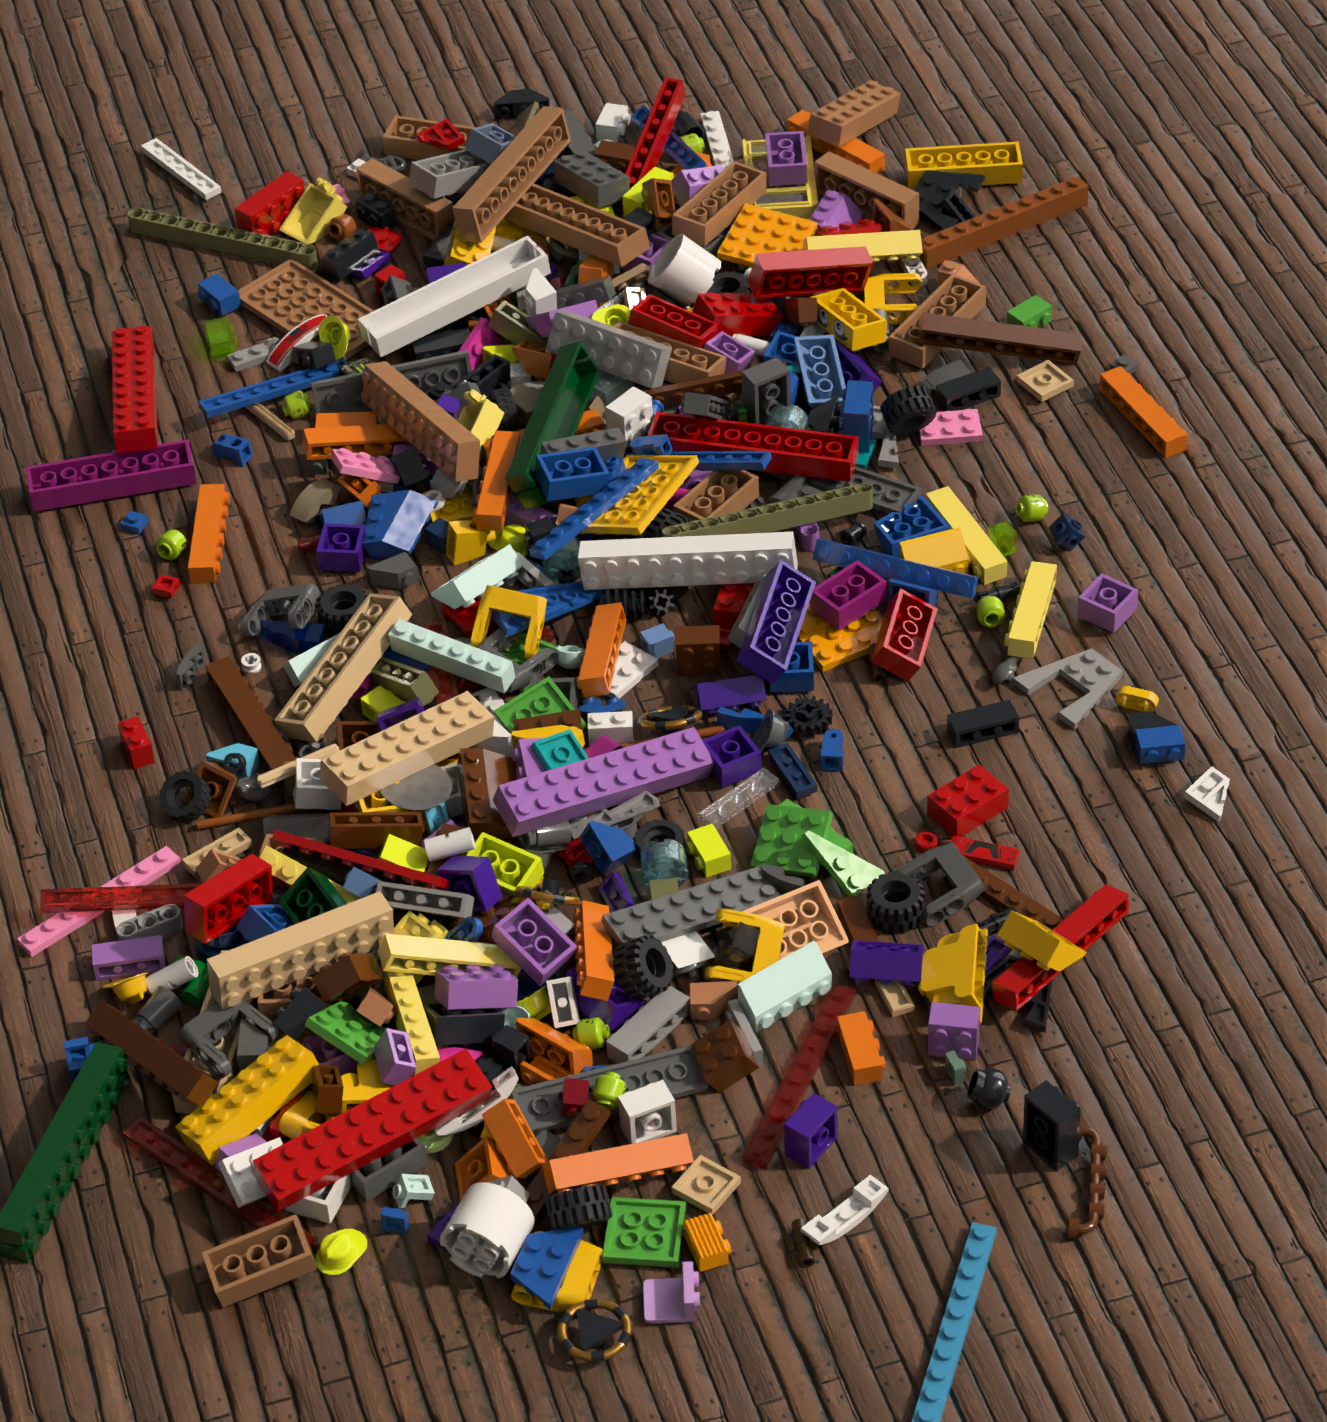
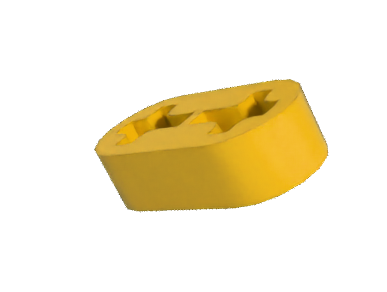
[1115,686,1159,712]

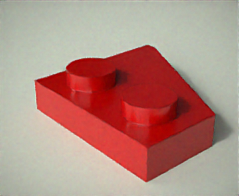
[416,118,465,151]

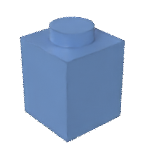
[640,623,675,658]
[343,867,384,898]

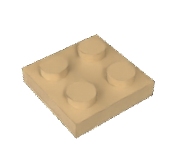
[612,263,651,291]
[1016,360,1074,402]
[672,1155,741,1215]

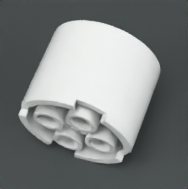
[648,234,721,309]
[440,1182,534,1278]

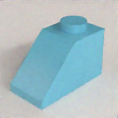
[206,743,260,779]

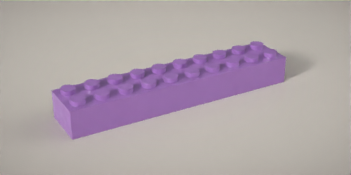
[493,727,715,837]

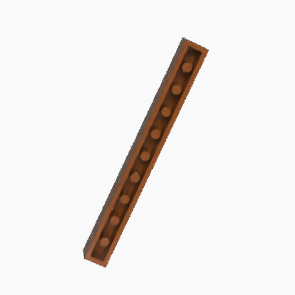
[919,176,1089,269]

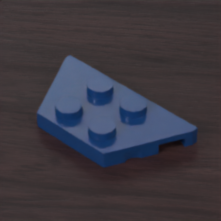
[510,1227,584,1309]

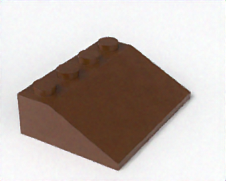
[457,748,519,839]

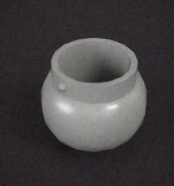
[430,467,468,499]

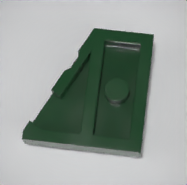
[729,400,747,423]

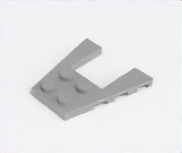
[836,406,899,469]
[1013,648,1123,730]
[568,790,660,839]

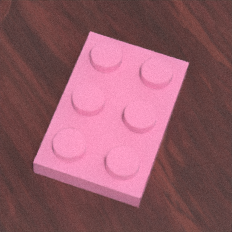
[918,409,983,446]
[330,448,400,484]

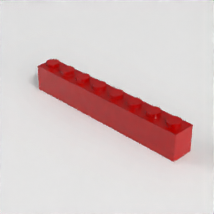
[619,77,686,208]
[992,884,1129,1011]

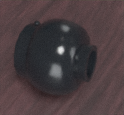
[967,1068,1011,1110]

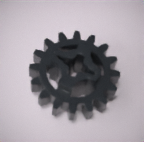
[785,696,833,737]

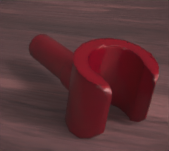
[458,679,487,694]

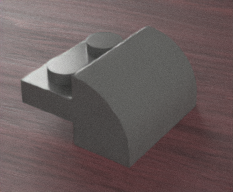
[766,475,822,504]

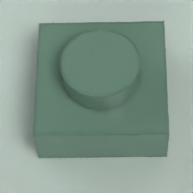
[945,1050,966,1086]

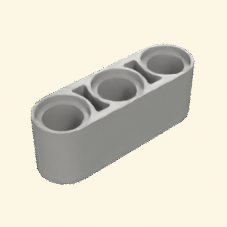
[116,904,183,941]

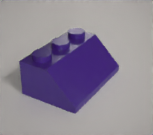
[835,341,882,393]
[693,675,766,714]
[850,940,923,985]
[566,967,647,1031]

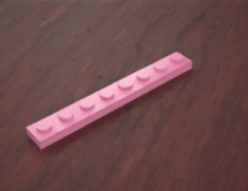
[17,846,181,957]

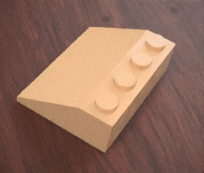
[735,880,850,961]

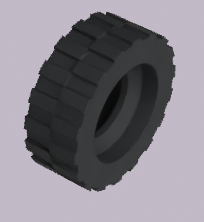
[490,387,519,432]
[159,770,211,823]
[634,819,685,868]

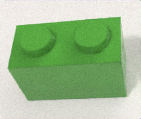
[1006,295,1052,328]

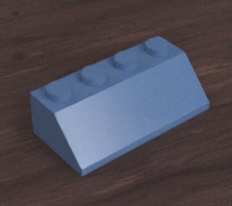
[794,335,846,409]

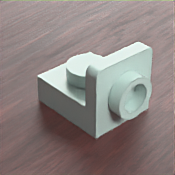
[393,1174,435,1208]

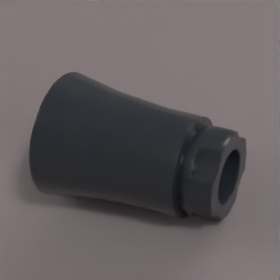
[674,110,706,141]

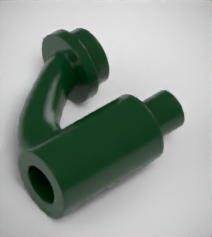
[563,260,583,287]

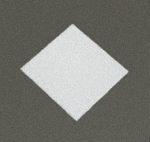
[662,931,715,968]

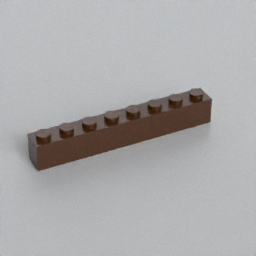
[919,312,1081,365]
[205,656,298,788]
[85,1000,218,1108]

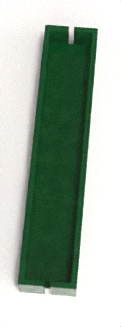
[505,341,600,509]
[0,1042,130,1264]

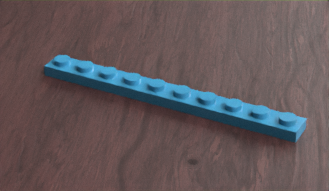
[912,1222,997,1422]

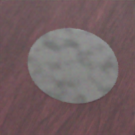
[380,764,452,810]

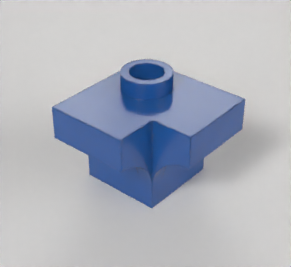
[64,1037,101,1084]

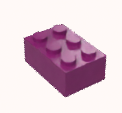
[810,560,887,631]

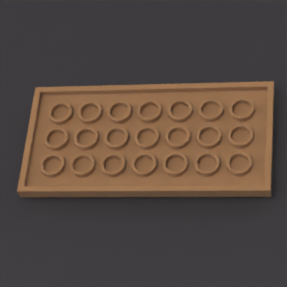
[238,258,373,360]

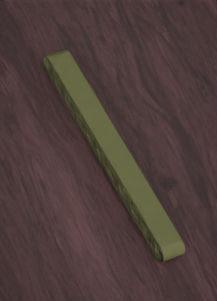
[127,208,318,270]
[662,483,873,537]

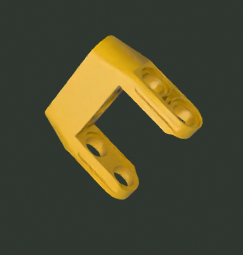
[864,273,922,325]
[470,585,547,660]
[704,908,785,986]
[279,1091,326,1140]
[511,1231,603,1312]

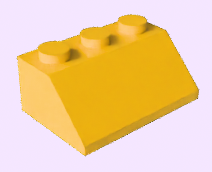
[899,527,969,574]
[998,910,1086,972]

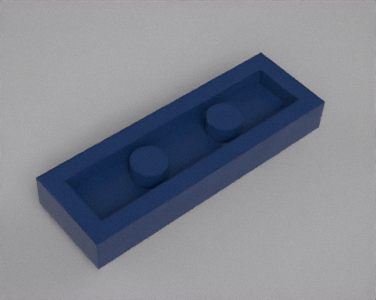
[768,743,817,799]

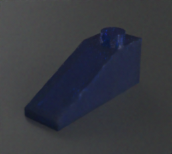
[260,620,326,655]

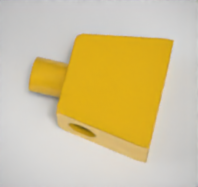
[446,520,496,566]

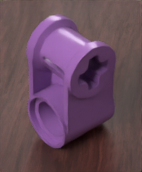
[793,522,819,552]

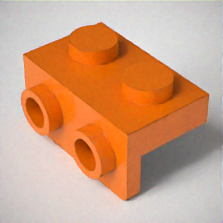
[520,1055,574,1085]

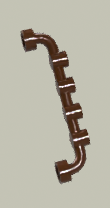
[1066,1120,1107,1239]

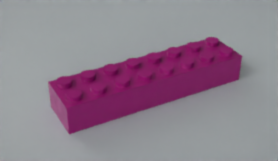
[26,439,197,512]

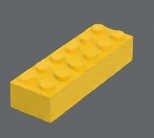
[905,142,1023,190]
[175,1035,319,1165]

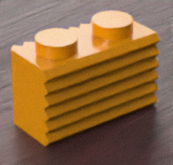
[683,1213,731,1272]

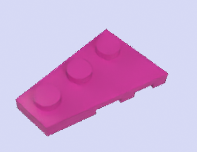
[458,318,504,371]

